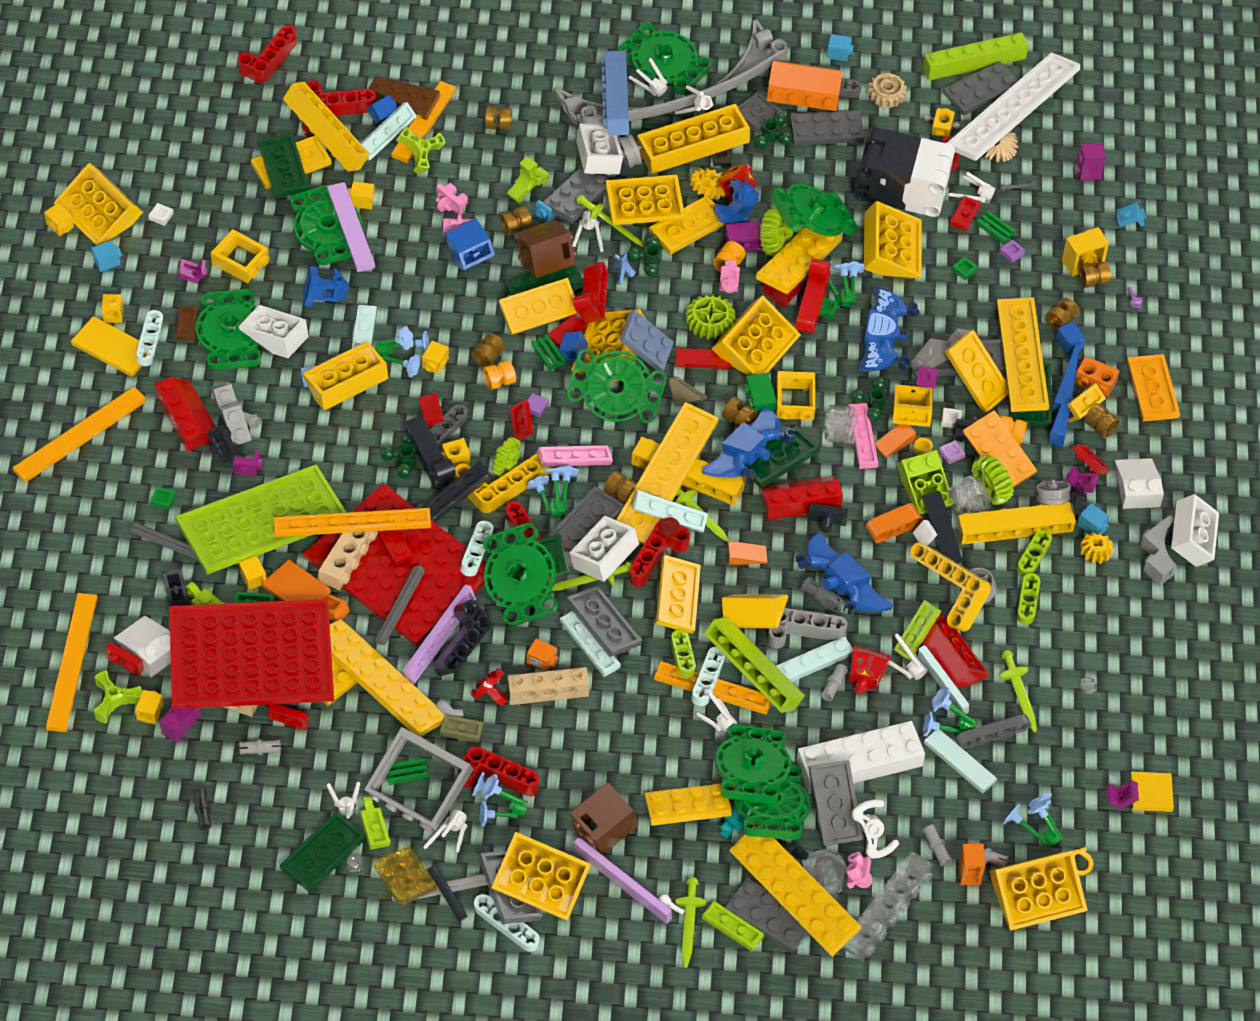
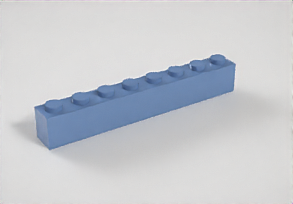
[602,51,629,135]

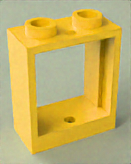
[211,229,269,284]
[776,371,815,420]
[893,384,932,427]

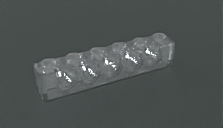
[842,851,933,961]

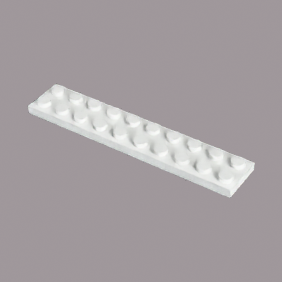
[947,52,1080,161]

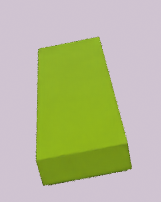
[893,600,941,661]
[702,901,764,952]

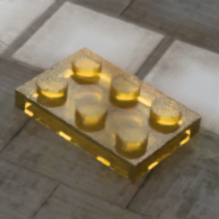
[373,846,437,907]

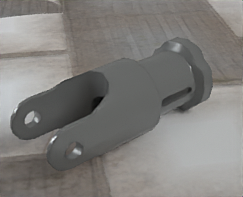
[801,577,843,613]

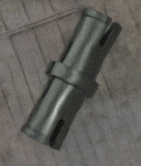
[194,788,212,830]

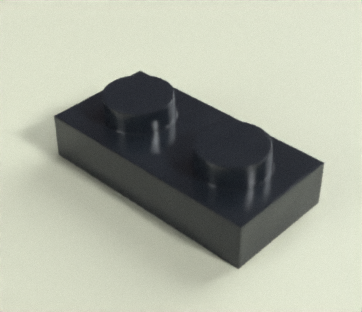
[1073,486,1087,515]

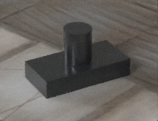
[808,503,848,533]

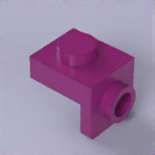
[177,259,207,284]
[916,367,938,389]
[233,450,263,476]
[1066,466,1098,493]
[1106,780,1139,809]

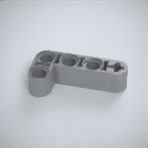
[768,608,847,649]

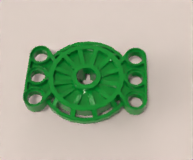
[618,23,711,95]
[290,184,363,265]
[770,184,858,236]
[195,289,261,370]
[567,349,667,423]
[483,523,559,627]
[715,725,791,804]
[734,762,811,840]

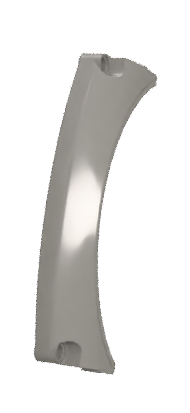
[555,19,787,127]

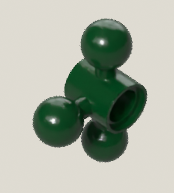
[754,112,792,149]
[627,234,661,277]
[851,377,887,422]
[380,433,415,478]

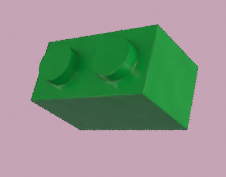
[743,373,777,416]

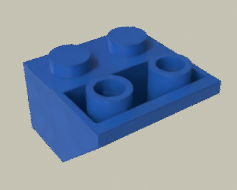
[444,218,495,270]

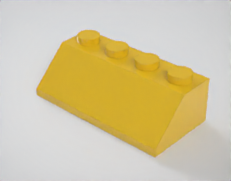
[303,341,389,411]

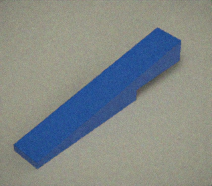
[1049,346,1079,448]

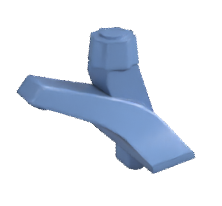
[613,253,636,284]

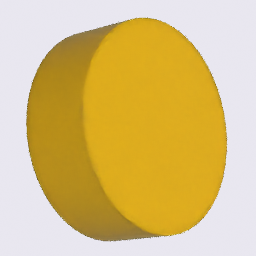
[913,437,933,455]

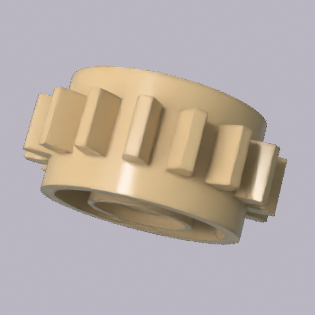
[868,73,907,108]

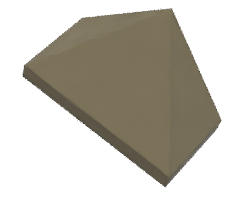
[669,377,708,406]

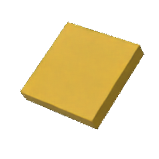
[1130,772,1174,812]

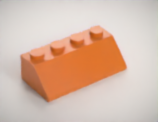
[767,61,843,111]

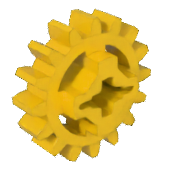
[690,168,725,199]

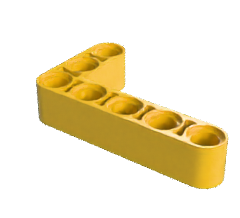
[455,453,555,513]
[910,543,991,632]

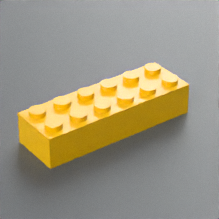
[637,104,750,174]

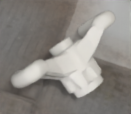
[852,800,899,859]

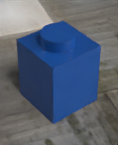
[367,95,397,124]
[1056,321,1085,355]
[559,331,588,362]

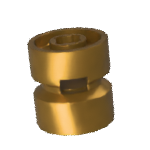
[485,106,512,131]
[500,206,533,236]
[1079,261,1111,288]
[1045,298,1080,331]
[472,333,506,367]
[722,397,757,428]
[1084,403,1120,438]
[604,471,637,504]

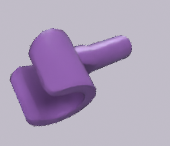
[1127,287,1142,308]

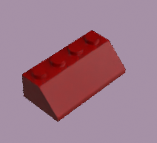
[154,377,216,452]
[758,475,843,521]
[922,615,990,688]

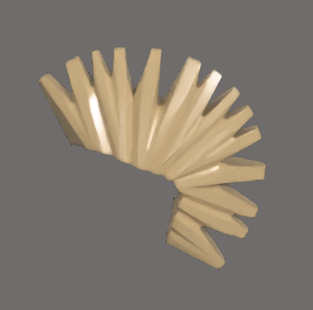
[985,130,1018,162]

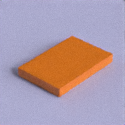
[262,560,331,601]

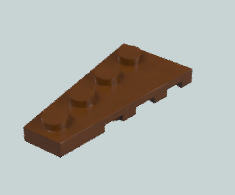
[369,76,441,121]

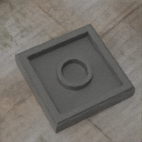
[738,92,783,133]

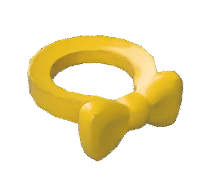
[1073,847,1093,876]

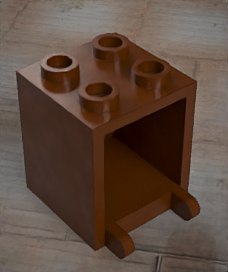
[514,220,576,278]
[570,782,639,855]

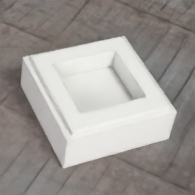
[149,203,174,226]
[941,408,962,428]
[913,520,937,546]

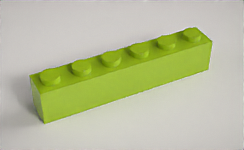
[923,32,1028,81]
[704,617,805,713]

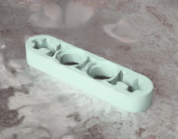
[136,310,163,366]
[460,521,494,576]
[691,647,725,706]
[474,894,540,952]

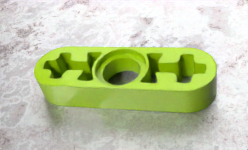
[1017,530,1052,577]
[1017,573,1040,625]
[670,630,696,679]

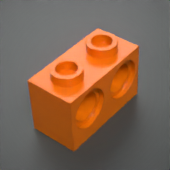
[1074,356,1120,397]
[959,842,985,885]

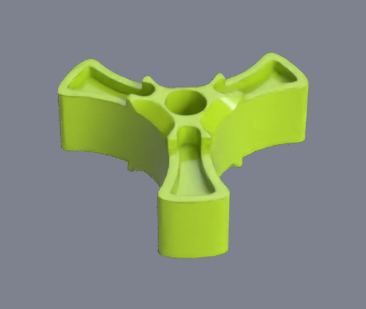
[396,127,445,174]
[507,157,550,204]
[94,671,142,723]

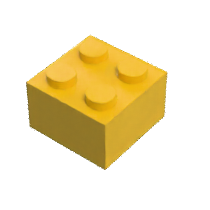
[1062,227,1109,277]

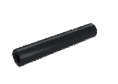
[427,864,468,922]

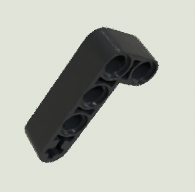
[403,415,456,487]
[434,600,492,676]

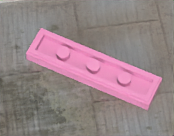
[848,403,878,469]
[537,445,613,467]

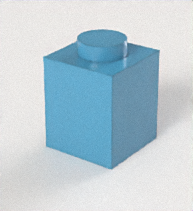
[827,34,854,62]
[92,241,122,272]
[1077,503,1109,535]

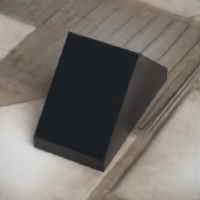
[162,568,190,606]

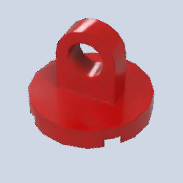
[470,668,508,707]

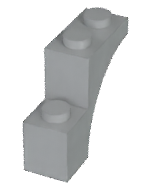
[910,328,969,377]
[210,381,252,445]
[1141,515,1176,585]

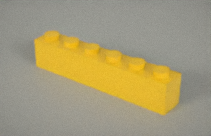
[283,82,370,172]
[631,437,745,506]
[956,502,1076,545]

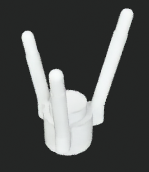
[628,58,668,97]
[675,86,713,114]
[949,172,996,203]
[572,210,604,252]
[889,634,928,680]
[696,690,737,733]
[327,782,360,818]
[424,810,467,853]

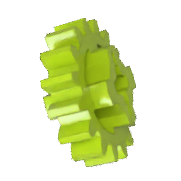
[493,437,521,477]

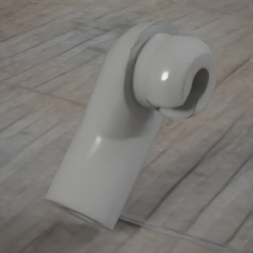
[436,699,463,718]

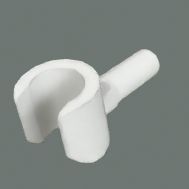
[658,895,685,915]

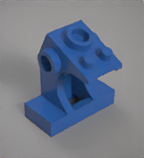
[713,179,759,224]
[303,266,349,307]

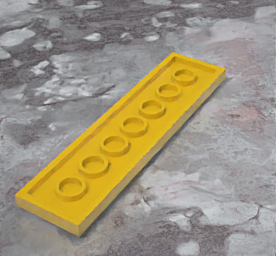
[997,297,1049,412]
[616,402,719,545]
[330,619,445,737]
[729,825,862,957]

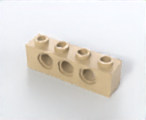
[318,531,378,590]
[508,667,589,705]

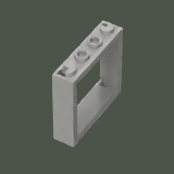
[364,727,473,831]

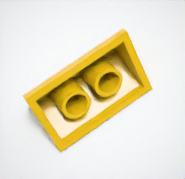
[722,594,788,628]

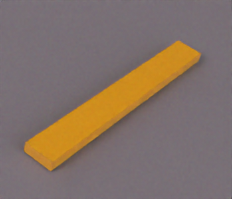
[13,387,146,483]
[274,508,431,537]
[46,593,98,732]

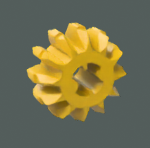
[1080,532,1113,565]

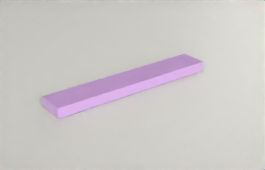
[327,182,375,272]
[403,585,476,684]
[574,837,672,924]

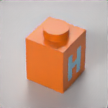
[527,638,558,672]

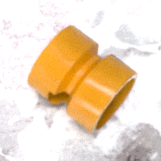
[713,241,746,273]
[483,360,516,390]
[1000,415,1028,445]

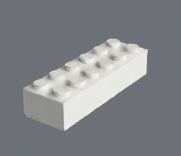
[796,721,925,794]

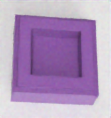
[999,240,1025,263]
[527,393,549,417]

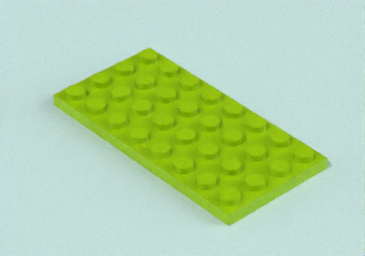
[175,465,347,574]

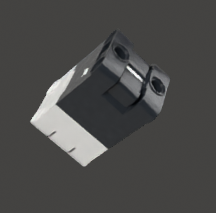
[854,127,955,217]

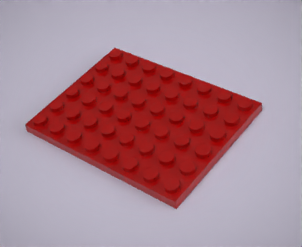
[303,483,490,646]
[169,599,334,709]

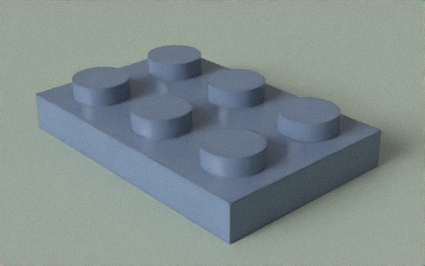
[620,310,674,371]

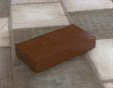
[176,306,198,340]

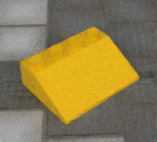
[54,163,143,246]
[605,175,685,225]
[864,201,922,278]
[711,295,801,376]
[571,309,646,382]
[491,832,591,921]
[989,851,1088,931]

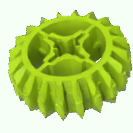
[760,208,794,257]
[686,294,736,340]
[971,455,1014,505]

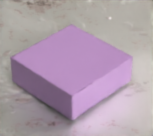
[939,440,965,464]

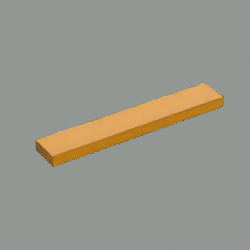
[391,81,456,163]
[654,661,771,715]

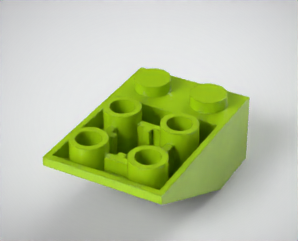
[896,450,954,515]

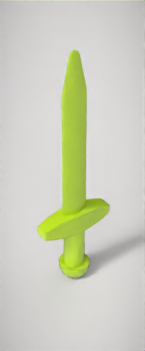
[576,195,646,248]
[675,489,730,543]
[552,562,632,591]
[1000,650,1037,732]
[675,877,706,968]

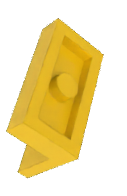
[1067,383,1106,423]

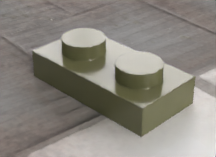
[440,714,484,743]

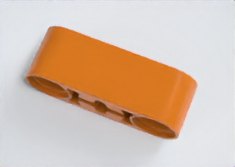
[865,503,923,543]

